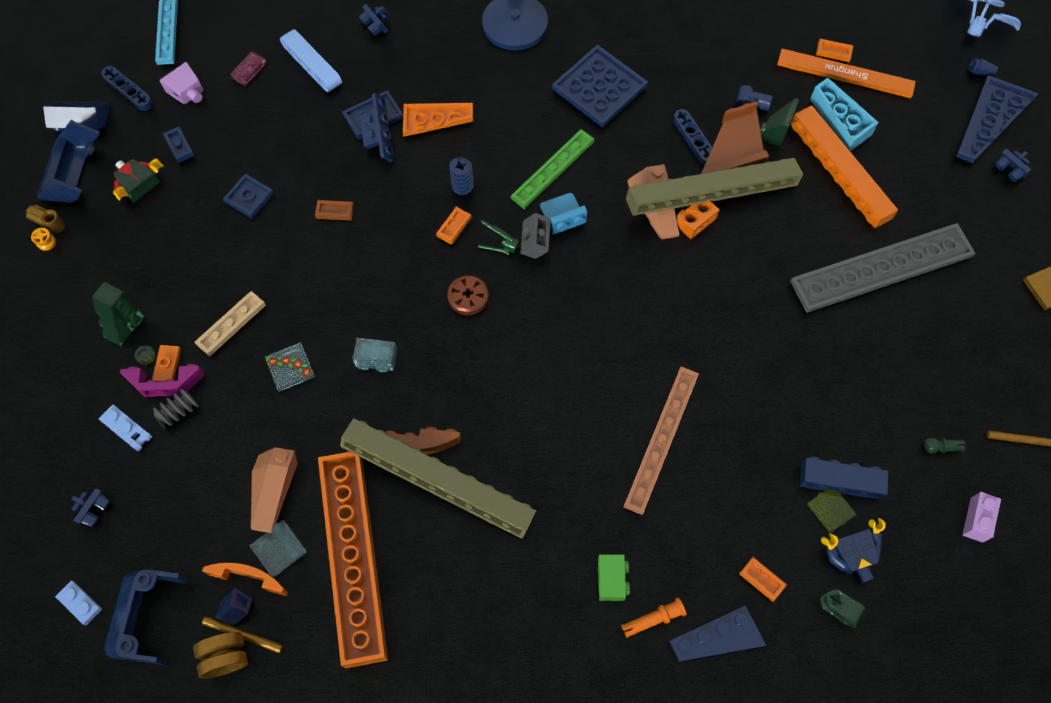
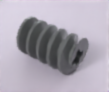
[153,389,199,430]

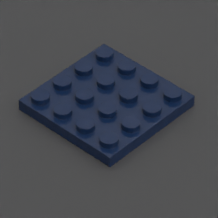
[552,45,648,127]

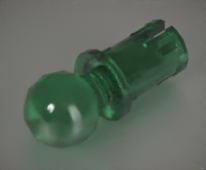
[924,438,965,453]

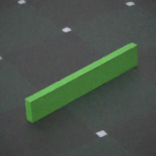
[511,129,594,209]

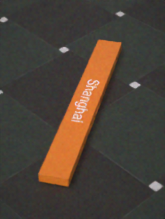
[777,49,916,98]

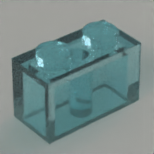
[353,338,397,372]

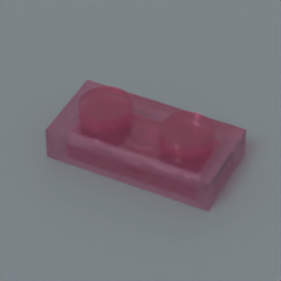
[230,51,266,86]

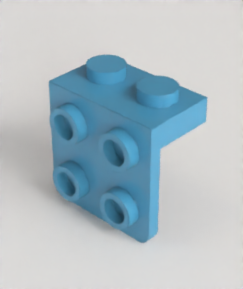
[540,193,587,234]

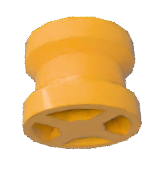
[31,228,56,251]

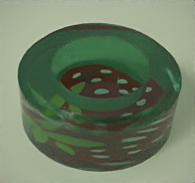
[135,345,156,365]

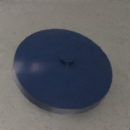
[482,0,548,50]

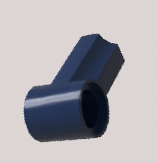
[736,86,772,111]

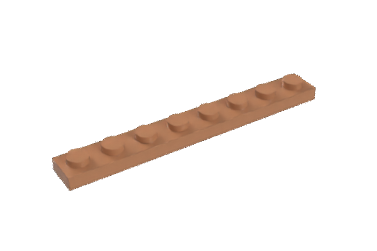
[624,367,699,515]

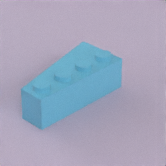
[810,78,879,151]

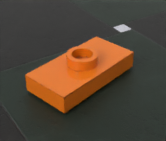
[816,39,853,62]
[436,207,472,245]
[152,345,181,382]
[739,557,787,602]

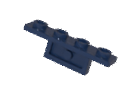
[360,93,393,162]

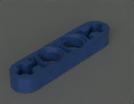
[101,66,153,111]
[673,109,712,166]

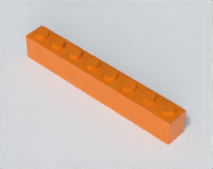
[791,106,898,228]

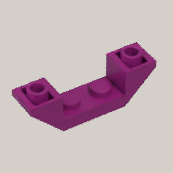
[120,364,204,397]

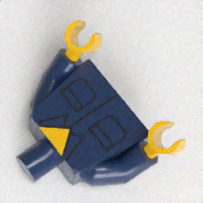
[821,518,885,583]

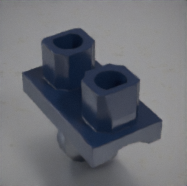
[359,4,389,36]
[995,148,1031,182]
[71,488,110,527]

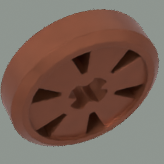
[447,275,489,315]

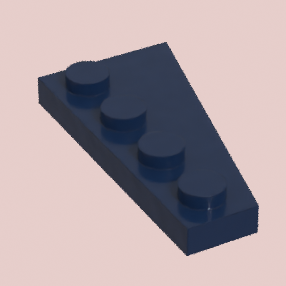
[669,605,766,662]

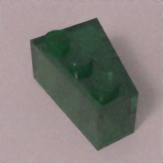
[92,282,144,346]

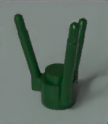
[478,220,520,255]

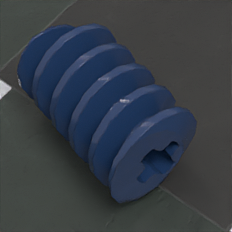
[449,157,474,195]

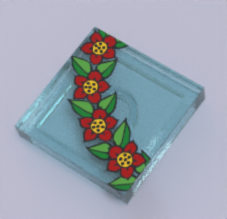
[265,342,315,391]

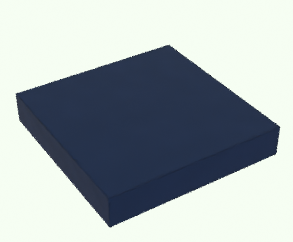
[223,174,274,219]

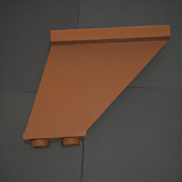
[701,101,769,174]

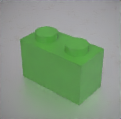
[598,555,629,601]

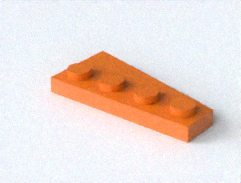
[403,103,473,137]

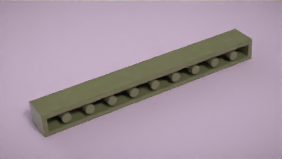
[626,158,803,216]
[340,418,536,539]

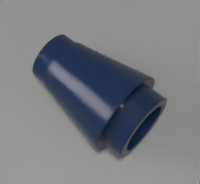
[969,57,998,76]

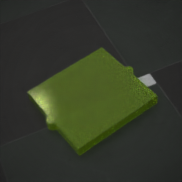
[807,490,856,533]

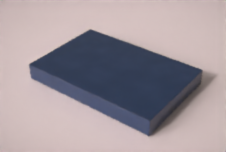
[342,90,403,140]

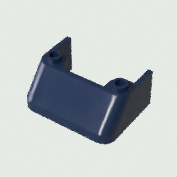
[37,120,100,203]
[104,570,189,666]

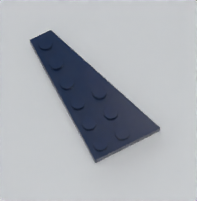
[956,75,1038,163]

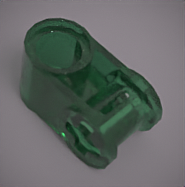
[820,590,865,628]

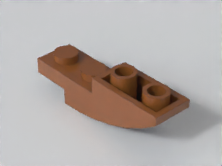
[385,427,461,455]

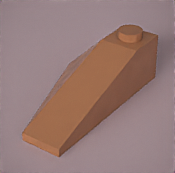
[627,164,679,239]
[251,447,298,533]

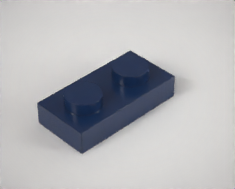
[163,127,194,163]

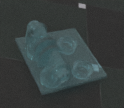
[250,520,307,578]

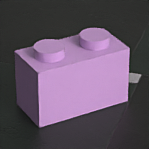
[963,492,1001,543]

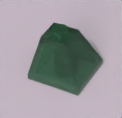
[760,98,799,147]

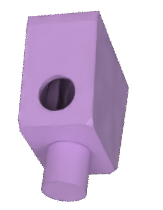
[159,62,203,104]

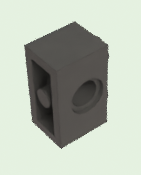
[521,213,550,259]

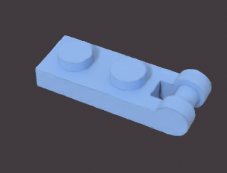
[99,405,152,452]

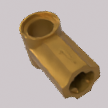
[26,205,65,233]

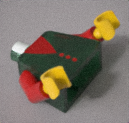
[113,159,163,203]

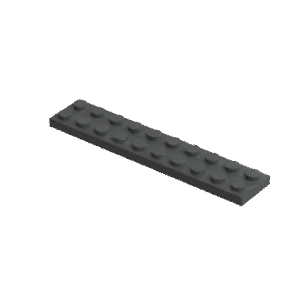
[790,223,975,313]

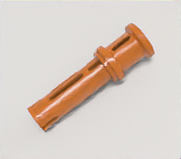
[621,597,686,638]

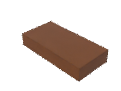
[315,200,354,221]

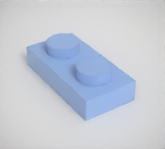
[55,580,102,625]

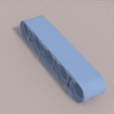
[280,29,342,92]

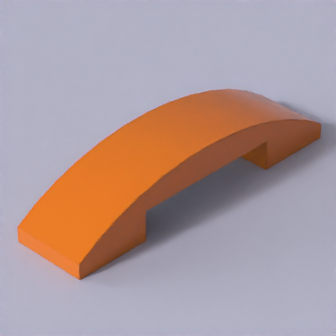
[202,563,288,596]

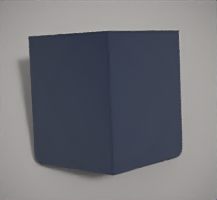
[215,588,252,626]

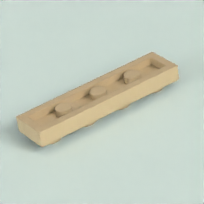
[195,291,265,357]

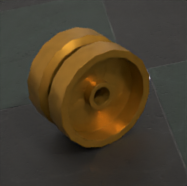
[193,632,248,678]

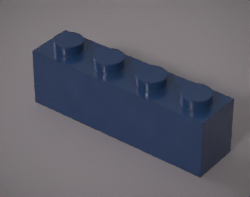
[800,457,888,500]

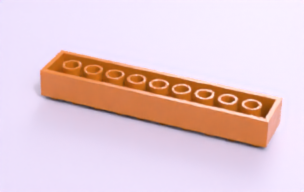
[318,452,388,669]

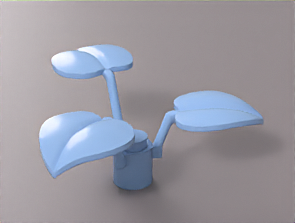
[967,0,1021,37]

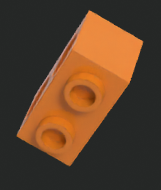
[677,201,719,239]

